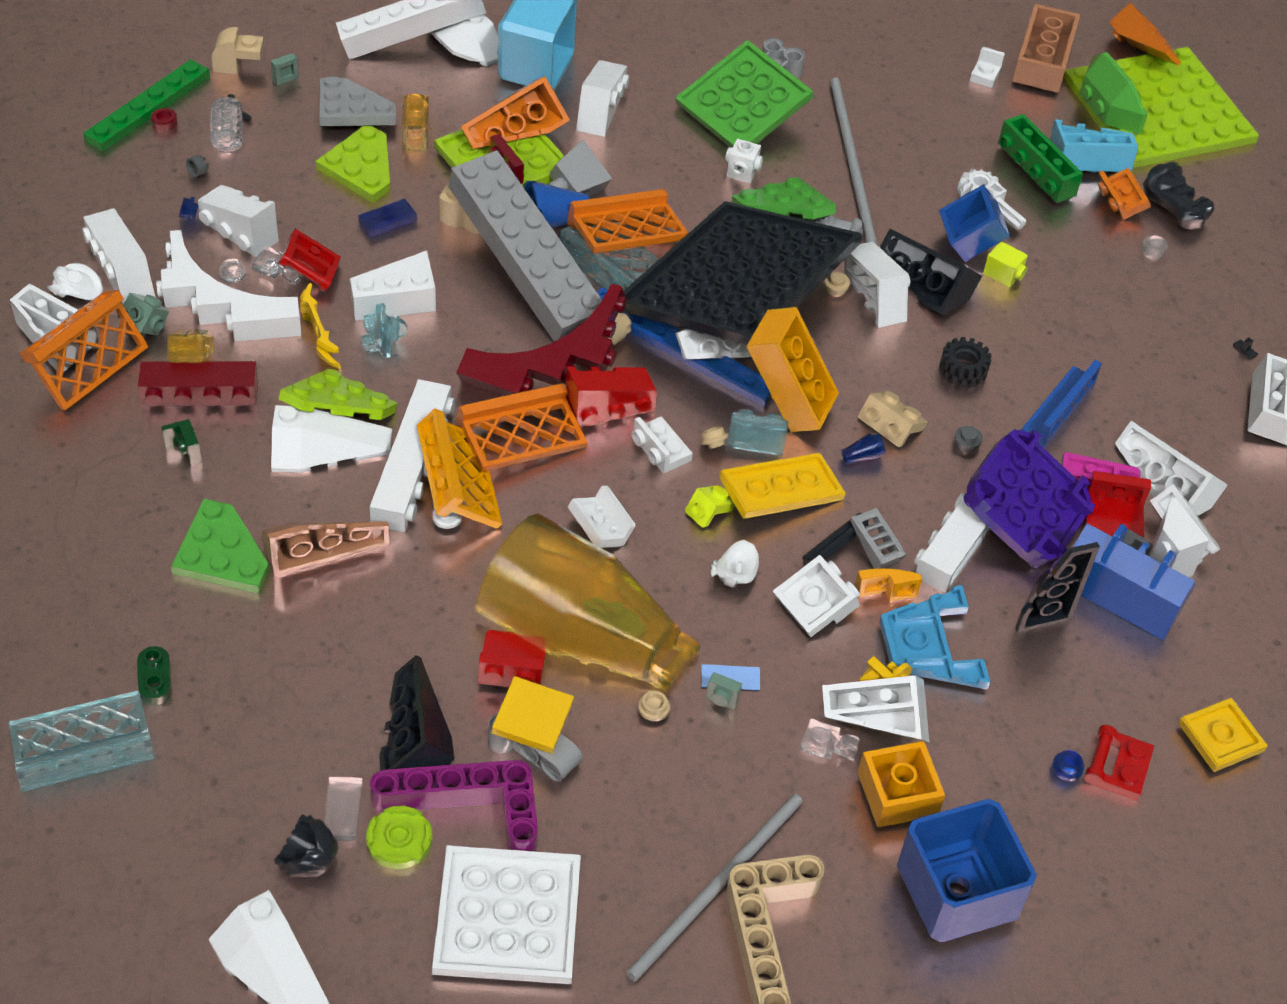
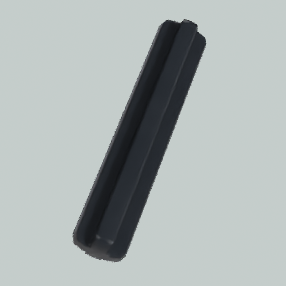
[802,513,869,566]

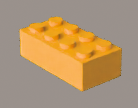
[746,307,839,432]

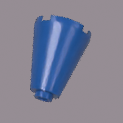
[523,181,590,229]

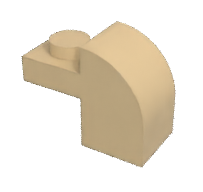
[212,27,264,74]

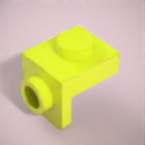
[685,485,735,528]

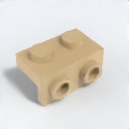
[858,391,928,447]

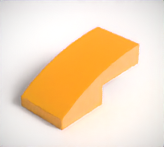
[855,568,922,602]

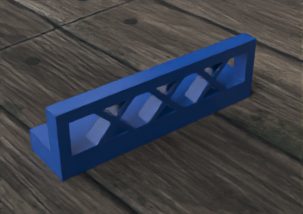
[1021,360,1102,448]

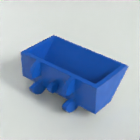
[1073,523,1196,641]

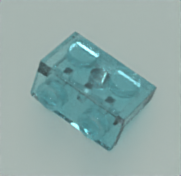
[727,409,788,456]

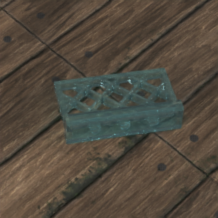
[559,225,659,291]
[8,690,155,792]

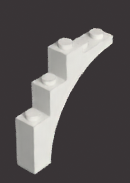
[156,230,301,341]

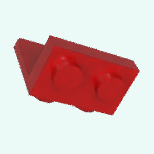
[1085,471,1151,537]
[478,630,547,687]

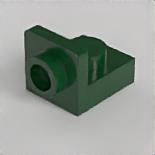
[161,419,202,465]

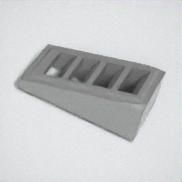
[850,508,906,569]

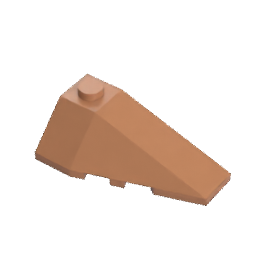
[262,521,390,576]

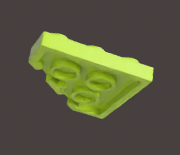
[315,125,390,203]
[279,369,398,420]

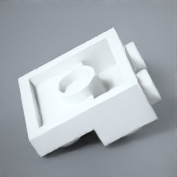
[773,555,860,638]

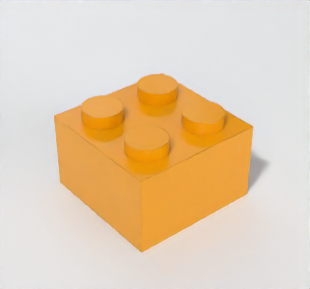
[857,741,946,828]

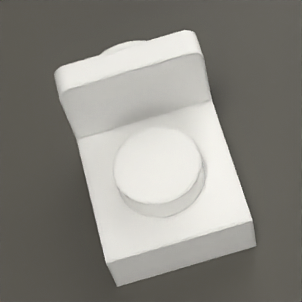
[970,47,1005,88]

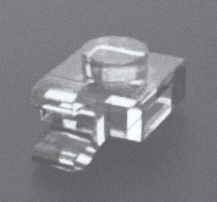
[251,247,302,285]
[800,719,860,760]

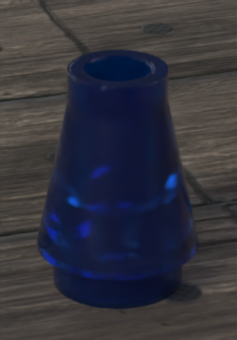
[841,433,886,465]

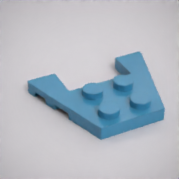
[879,585,990,689]

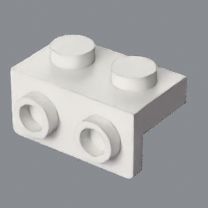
[568,485,635,548]

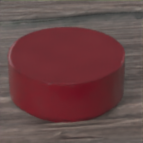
[151,108,178,132]

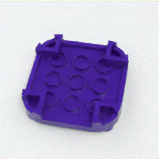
[963,429,1095,568]

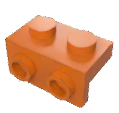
[1097,168,1151,220]

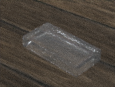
[324,777,363,841]

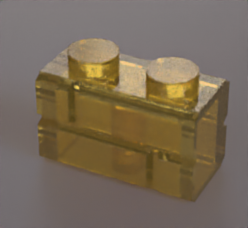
[402,94,429,151]
[168,329,215,363]

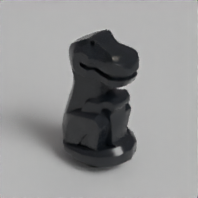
[1143,161,1215,230]

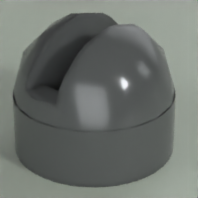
[186,155,209,178]

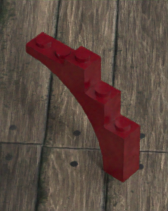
[456,283,627,396]

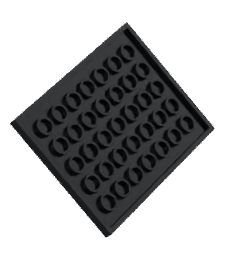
[623,201,862,346]

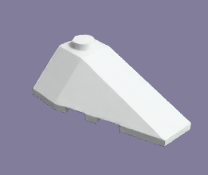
[675,328,751,359]
[271,405,393,473]
[1115,421,1228,516]
[209,890,329,1004]

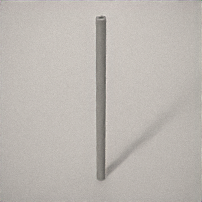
[626,793,803,982]

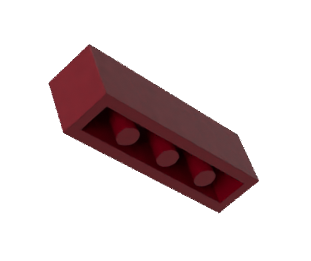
[138,361,258,406]

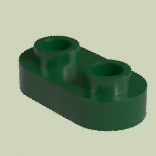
[137,646,172,706]

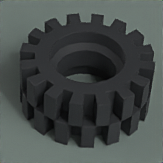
[939,337,992,387]

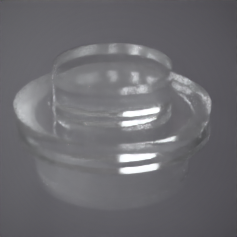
[1142,235,1168,259]
[219,259,246,283]

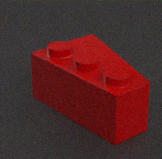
[566,366,657,428]

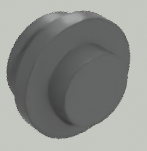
[954,426,983,452]

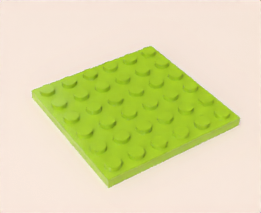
[1063,47,1259,168]

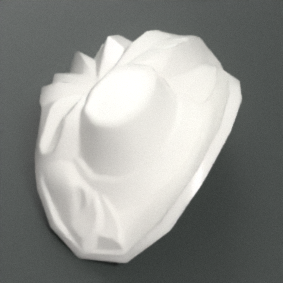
[47,263,103,300]
[710,540,759,588]

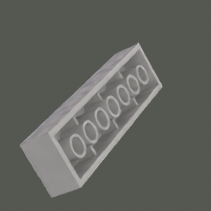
[448,150,602,342]

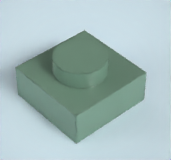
[271,53,299,86]
[706,672,742,710]

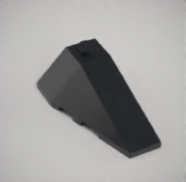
[880,229,982,316]
[1015,542,1100,633]
[379,655,455,771]

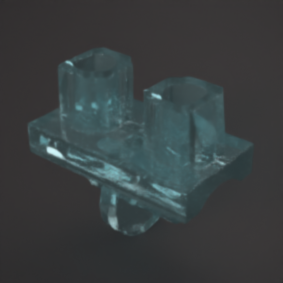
[361,303,407,359]

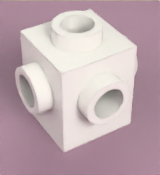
[725,139,763,183]

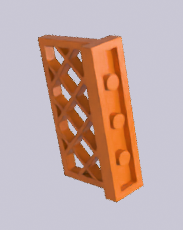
[567,189,688,254]
[19,290,149,410]
[455,383,588,472]

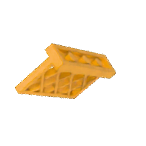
[417,408,503,529]

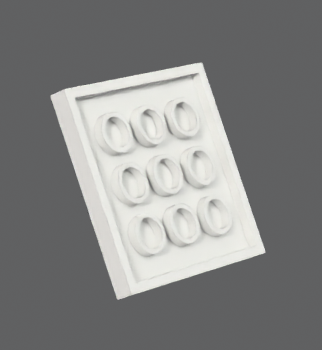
[432,845,581,984]

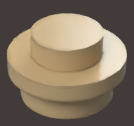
[824,272,850,296]
[700,426,729,449]
[638,691,670,721]

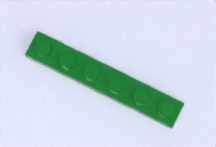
[83,59,210,152]

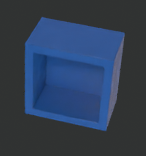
[939,184,1010,262]

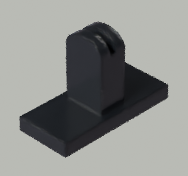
[1233,337,1258,360]

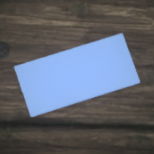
[701,664,760,690]

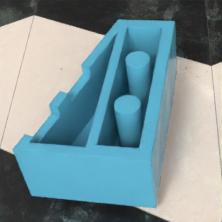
[1050,119,1138,173]

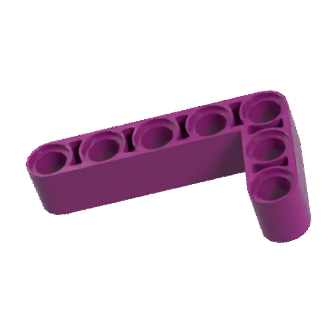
[370,760,538,852]

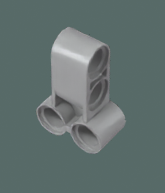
[762,38,805,79]
[488,713,583,782]

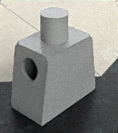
[548,140,612,196]

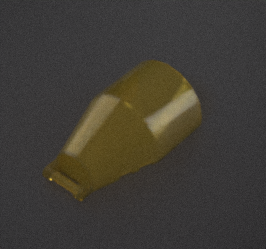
[475,513,700,691]

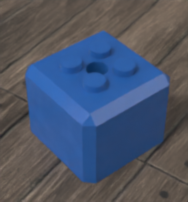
[896,799,1037,942]

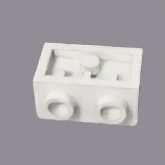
[632,416,693,474]

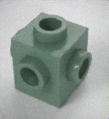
[118,293,170,337]

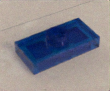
[358,198,417,238]

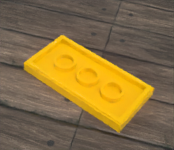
[719,453,846,519]

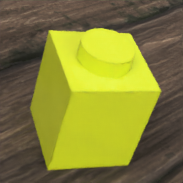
[983,241,1028,288]

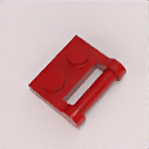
[278,228,341,292]
[1084,725,1155,802]

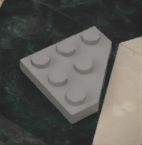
[320,76,396,126]

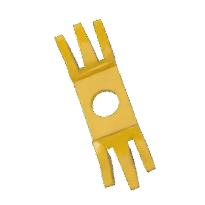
[300,283,341,370]

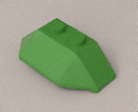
[1079,52,1148,134]

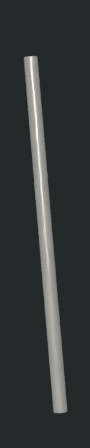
[830,78,878,246]

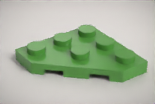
[732,177,836,219]
[171,499,270,594]

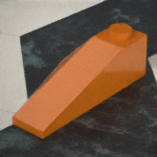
[1109,2,1181,66]
[460,76,570,149]

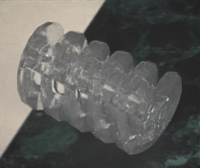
[210,97,243,153]

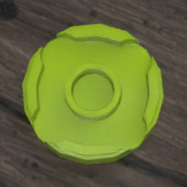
[366,805,432,869]

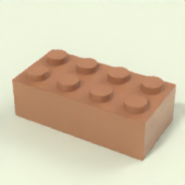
[1012,4,1081,93]

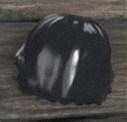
[274,814,338,878]

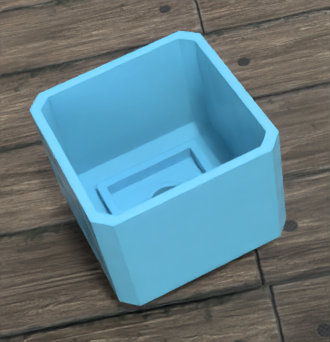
[497,0,577,91]

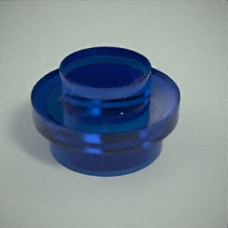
[178,196,198,223]
[1052,750,1085,781]

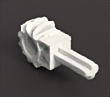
[957,168,1026,230]

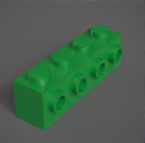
[998,114,1083,203]

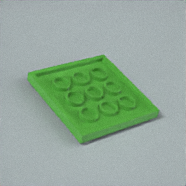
[675,40,814,148]

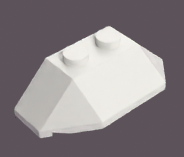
[429,14,498,67]

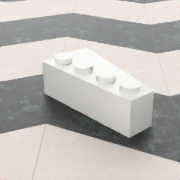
[82,208,155,305]

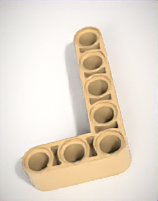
[726,855,825,1004]

